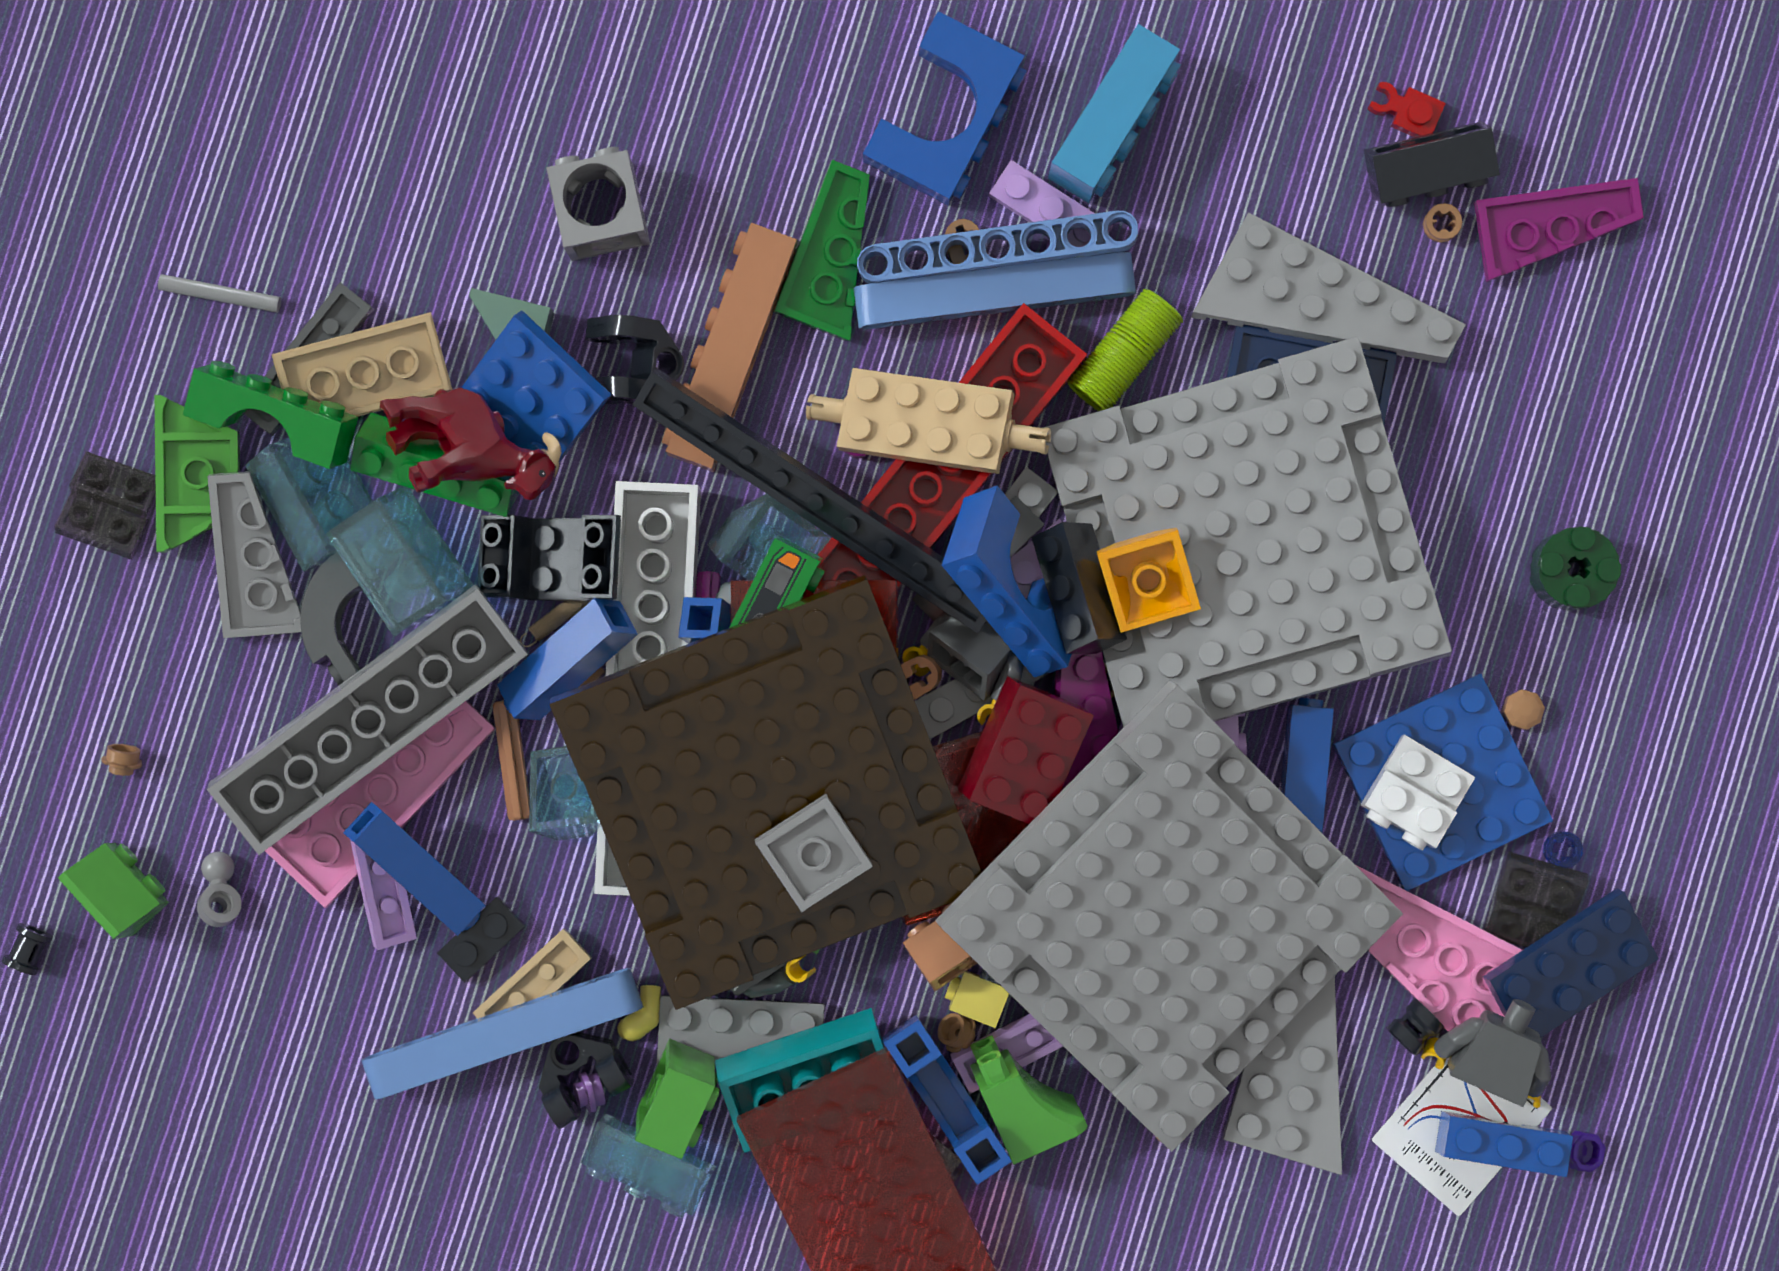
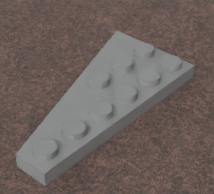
[1191,212,1466,364]
[1222,976,1342,1175]

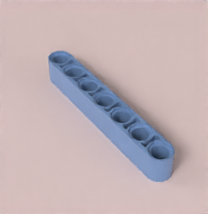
[857,210,1138,284]
[854,252,1137,329]
[361,968,644,1100]

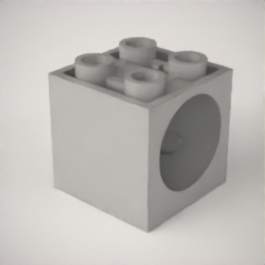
[546,147,650,261]

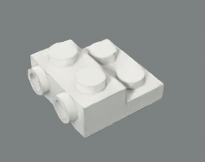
[1361,735,1475,851]

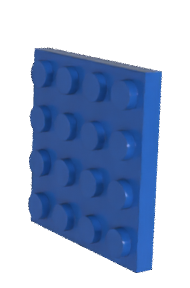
[1332,673,1553,891]

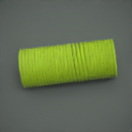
[1067,289,1183,411]

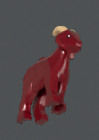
[380,387,561,500]

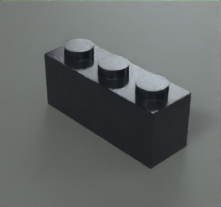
[1364,121,1500,207]
[1031,522,1127,654]

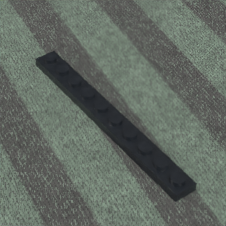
[633,368,987,633]

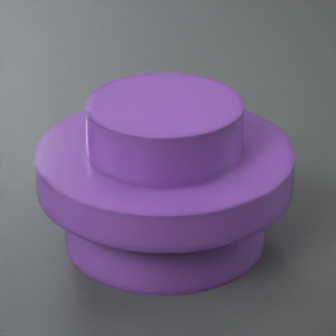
[573,1072,605,1113]

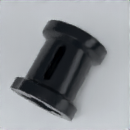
[2,923,53,975]

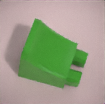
[970,1035,1088,1165]

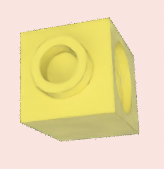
[944,971,1009,1028]

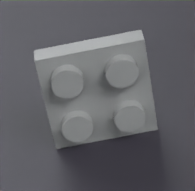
[755,794,873,912]

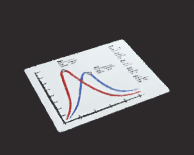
[1372,1057,1552,1216]

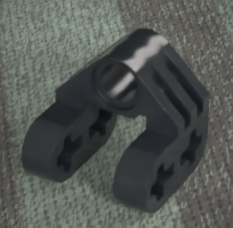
[585,315,684,404]
[539,1031,634,1129]

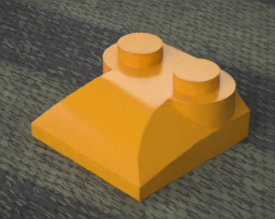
[1097,527,1201,633]

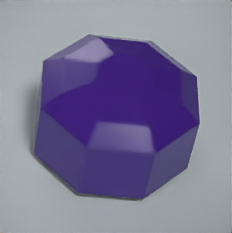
[1569,1130,1606,1172]

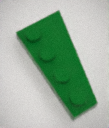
[773,160,870,342]

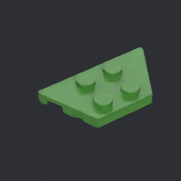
[154,395,240,553]

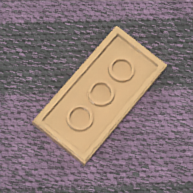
[271,312,453,417]

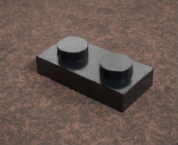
[437,896,526,983]

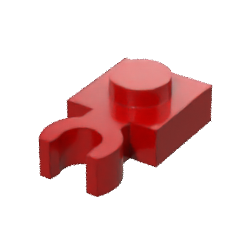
[1367,82,1446,137]

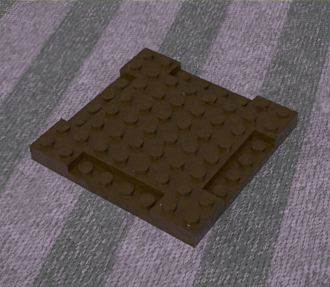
[549,575,982,1010]

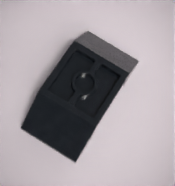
[477,515,621,601]

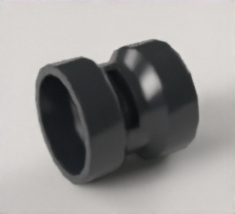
[1386,999,1445,1057]

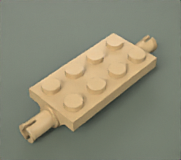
[806,368,1051,474]

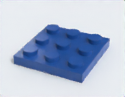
[461,311,612,463]

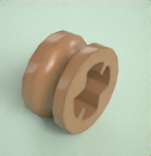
[1423,203,1462,243]

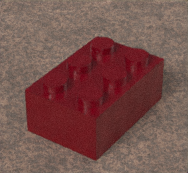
[958,676,1094,824]

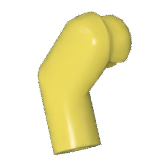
[617,985,661,1041]

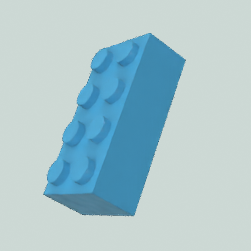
[1048,24,1181,203]

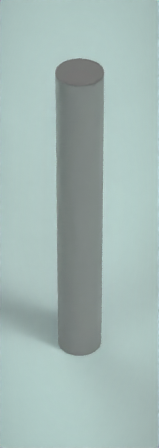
[158,274,281,313]

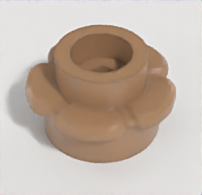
[101,744,142,776]
[938,1013,976,1053]

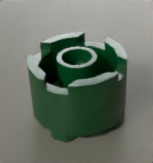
[1530,526,1622,611]

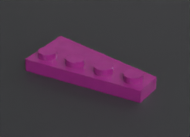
[1474,178,1644,282]
[1055,651,1118,792]

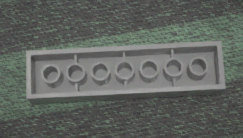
[207,584,528,855]

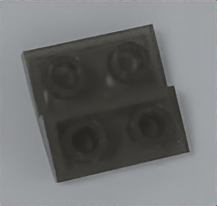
[54,451,156,560]
[1483,852,1589,947]

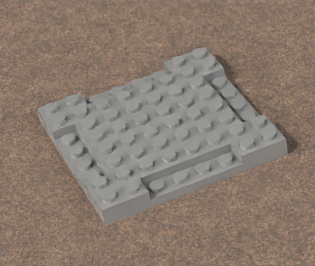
[1043,336,1452,727]
[935,681,1403,1152]

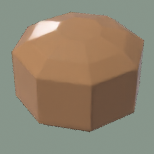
[1502,689,1545,730]

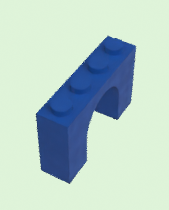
[863,11,1027,206]
[942,485,1072,678]
[882,1015,1012,1185]

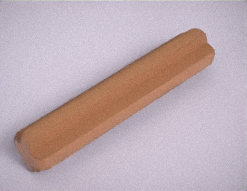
[493,700,532,821]

